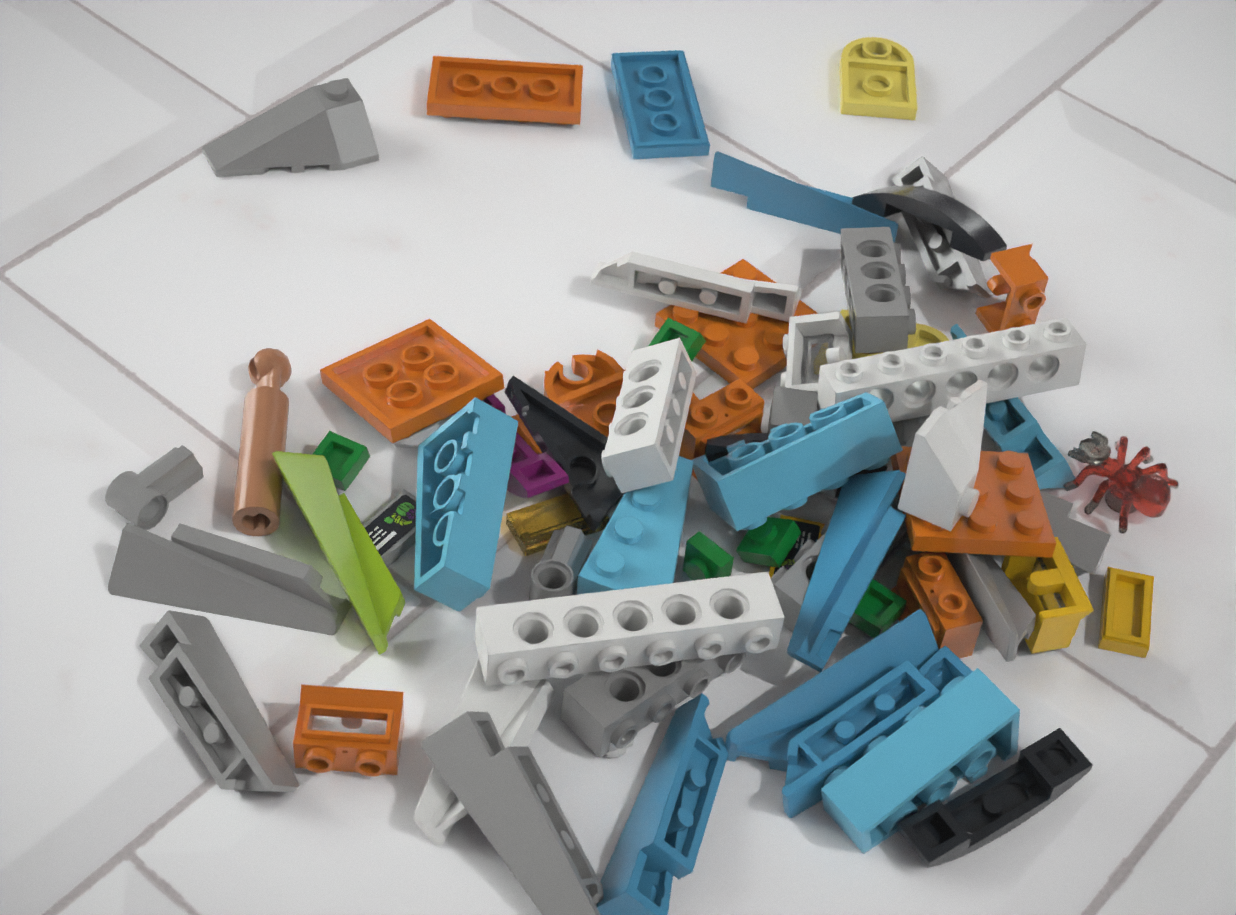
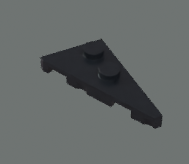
[504,375,624,531]

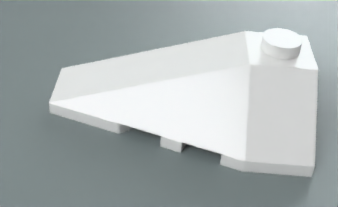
[898,380,988,531]

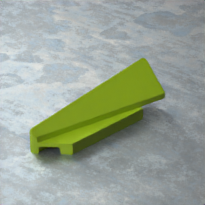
[272,451,406,655]

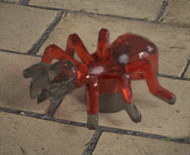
[1063,431,1179,534]

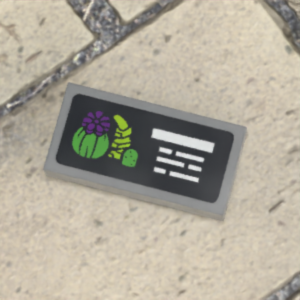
[363,489,416,568]

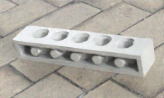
[817,318,1087,422]
[475,572,785,686]

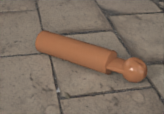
[232,348,292,536]

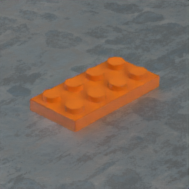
[427,56,583,125]

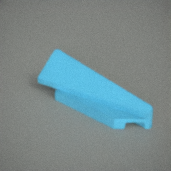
[950,324,1079,489]

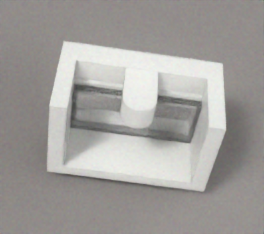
[780,311,853,392]

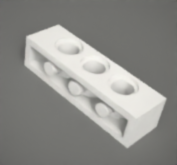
[601,338,697,493]

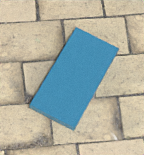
[610,50,710,159]

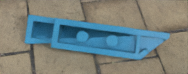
[710,151,899,242]
[787,470,906,673]
[725,609,939,772]
[782,646,973,818]
[596,693,729,915]

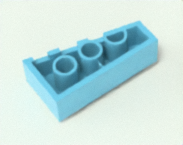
[692,392,903,531]
[414,397,518,612]
[577,456,694,595]
[821,668,1020,854]

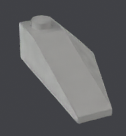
[202,77,379,177]

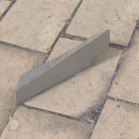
[421,711,604,915]

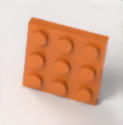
[655,259,818,389]
[320,319,505,444]
[891,446,1056,558]

